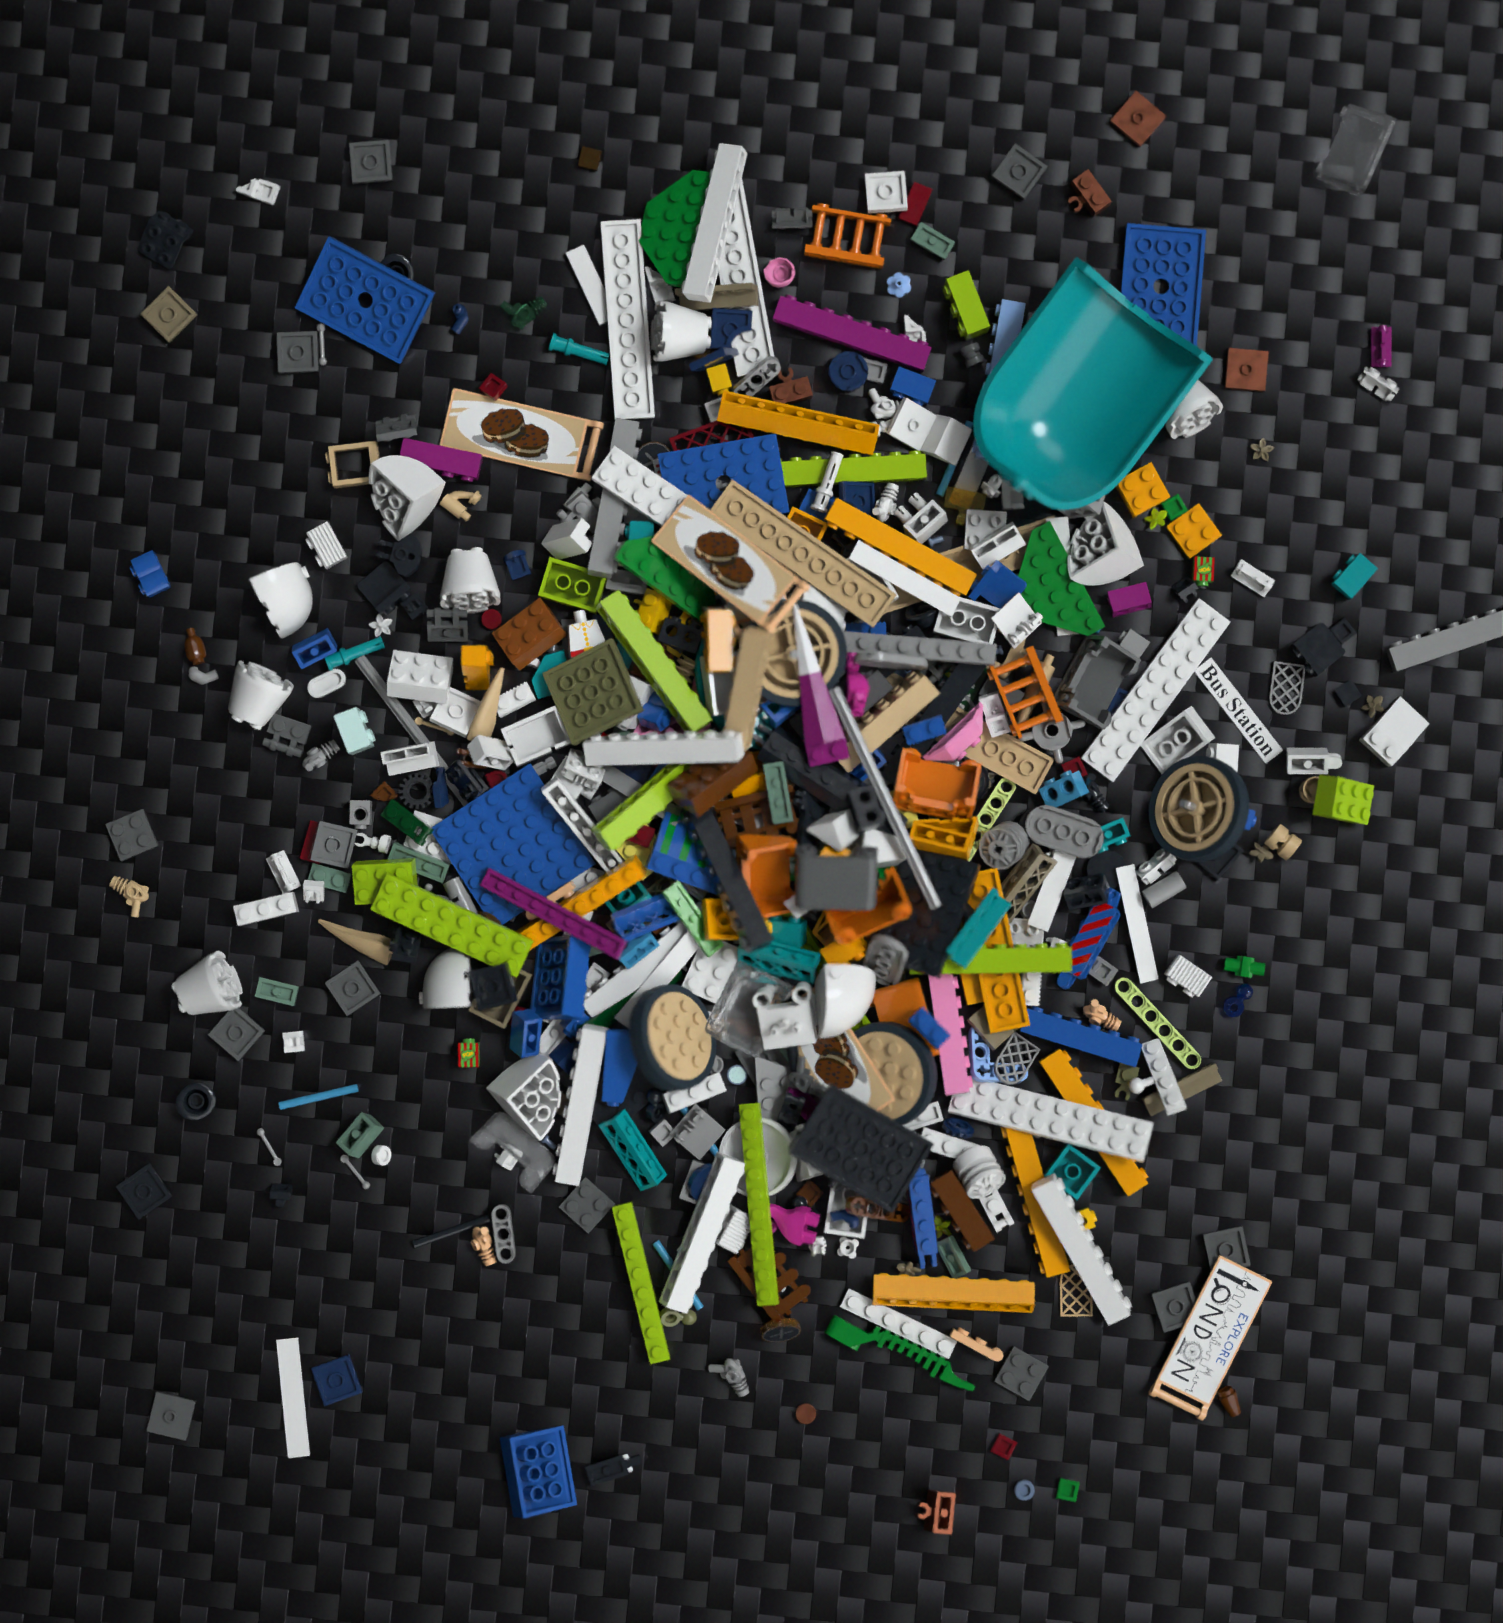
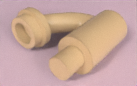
[440,491,482,522]

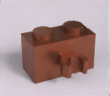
[1068,169,1112,217]
[769,367,813,405]
[915,1490,956,1534]

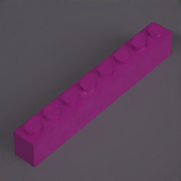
[773,295,932,373]

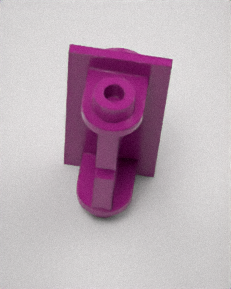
[1371,325,1392,367]

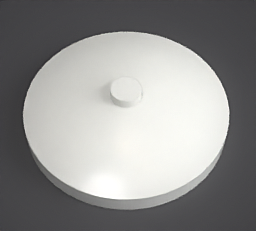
[719,1117,797,1196]

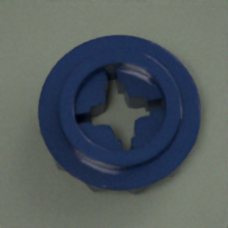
[942,1118,974,1139]

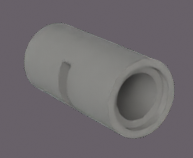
[1142,871,1186,908]
[443,876,477,913]

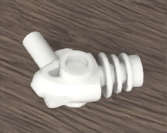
[868,388,901,419]
[872,483,899,522]

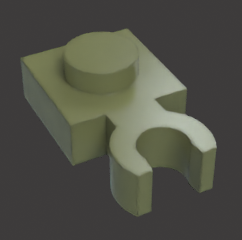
[1114,1063,1139,1100]

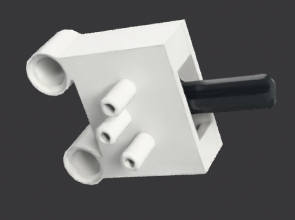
[753,982,818,1072]

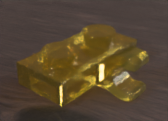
[943,486,987,526]

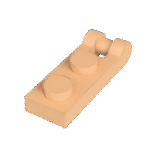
[526,880,576,920]
[949,1327,1003,1361]

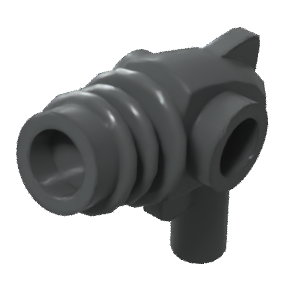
[789,1056,827,1098]

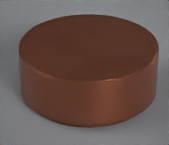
[796,1403,816,1424]

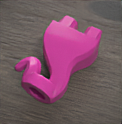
[845,652,869,716]
[770,1203,820,1246]

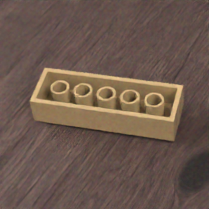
[839,670,940,773]

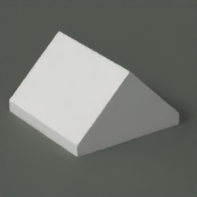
[920,414,972,466]
[807,809,859,852]

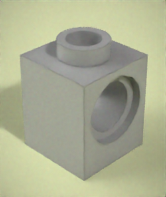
[1117,629,1150,658]
[350,800,372,829]

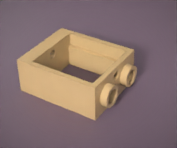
[325,441,379,488]

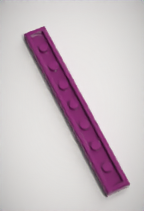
[480,868,628,959]

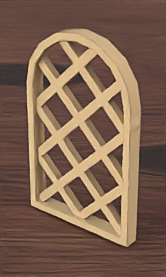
[1059,1264,1093,1317]

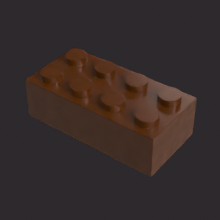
[667,750,759,817]
[930,1168,994,1252]

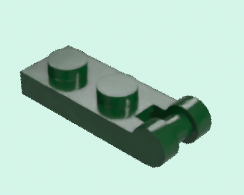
[381,799,434,846]

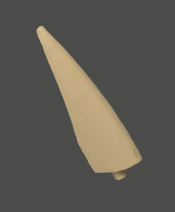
[1012,654,1055,738]
[467,667,504,741]
[318,919,392,965]

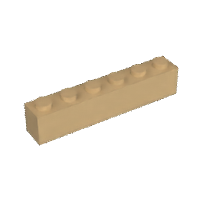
[721,627,773,752]

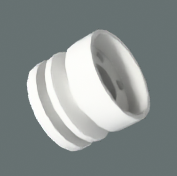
[953,1146,1006,1199]

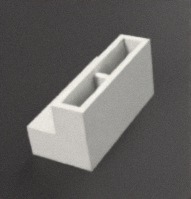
[541,518,593,560]
[970,521,1026,570]
[380,741,439,776]

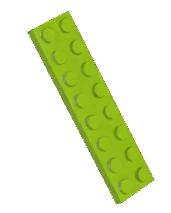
[371,873,534,977]

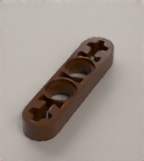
[845,1196,910,1222]

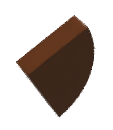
[371,781,399,801]

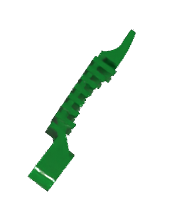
[824,1315,975,1391]

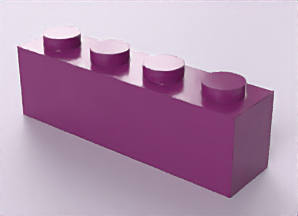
[400,438,483,482]

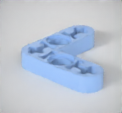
[968,1027,1028,1084]

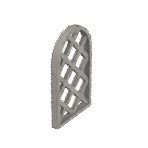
[1269,661,1305,715]
[994,1032,1040,1085]

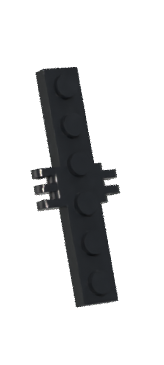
[793,790,830,858]

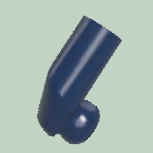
[451,304,469,335]
[830,1209,859,1228]

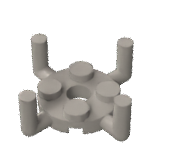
[1017,701,1085,765]

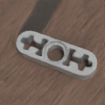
[732,356,781,396]

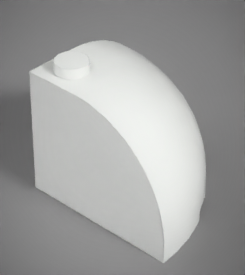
[369,455,446,541]
[1067,502,1144,585]
[250,562,312,638]
[419,948,473,1008]
[815,964,876,1038]
[486,1055,561,1141]

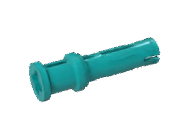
[549,333,610,365]
[325,636,385,671]

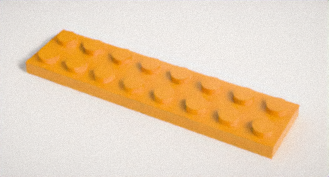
[968,868,1030,1033]

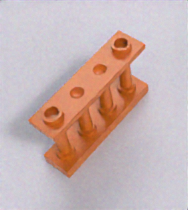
[804,203,891,269]
[986,646,1063,739]

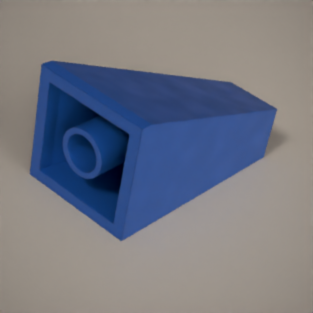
[602,1028,638,1106]

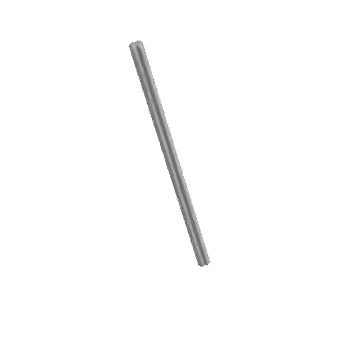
[355,655,468,806]
[829,687,941,909]

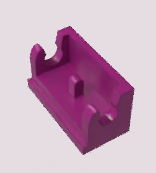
[1107,582,1152,618]

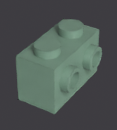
[336,1112,384,1158]

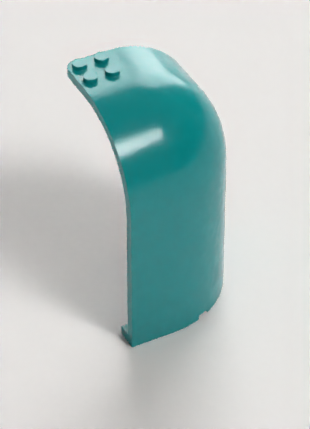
[974,257,1213,510]

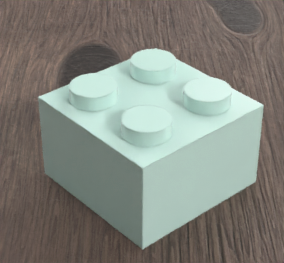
[334,707,376,755]

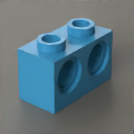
[1038,770,1089,807]
[619,923,660,970]

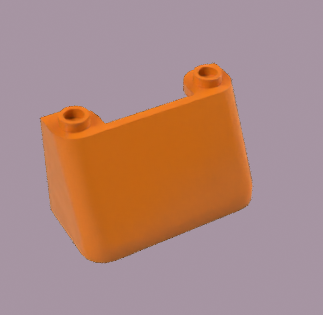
[892,748,982,820]
[736,834,797,918]
[824,866,912,945]
[870,977,940,1056]

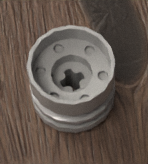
[979,821,1030,870]

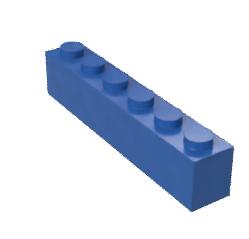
[1020,1006,1143,1067]

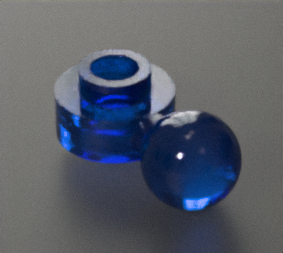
[1223,984,1253,1017]

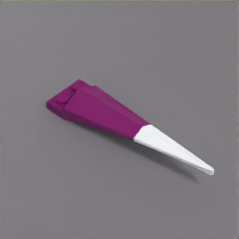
[793,604,850,767]

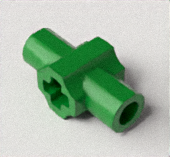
[1224,956,1265,978]

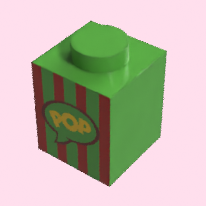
[1191,556,1215,586]
[458,1039,480,1067]

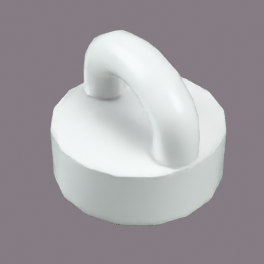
[371,1145,391,1166]

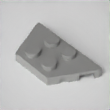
[754,1055,792,1122]

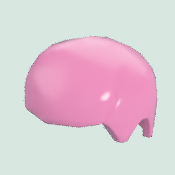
[763,257,795,288]

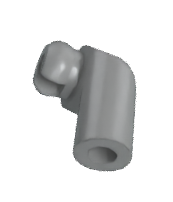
[188,666,219,685]

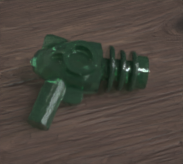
[500,296,548,330]

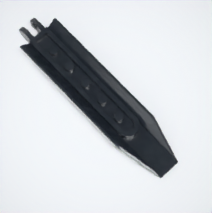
[752,724,908,836]

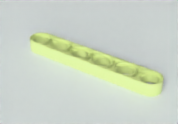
[968,778,1016,862]
[1114,978,1201,1069]

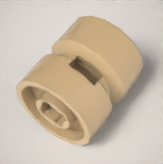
[1299,776,1319,803]
[1264,823,1302,861]

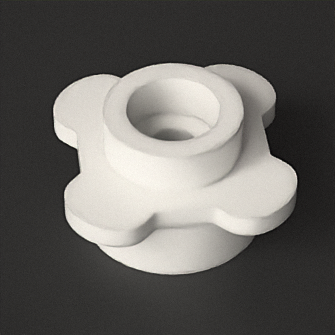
[837,1236,859,1259]

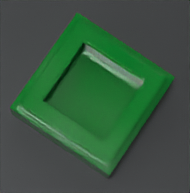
[1161,494,1188,521]
[1056,1478,1080,1502]

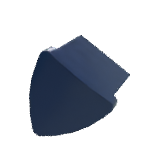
[503,550,531,581]

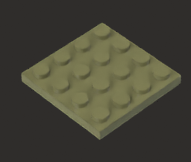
[542,638,644,746]

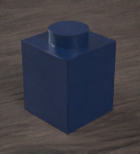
[548,1038,579,1075]

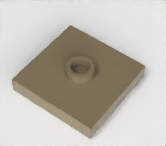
[141,286,197,343]
[967,1004,1018,1051]

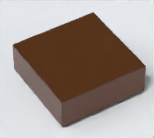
[796,1179,824,1207]

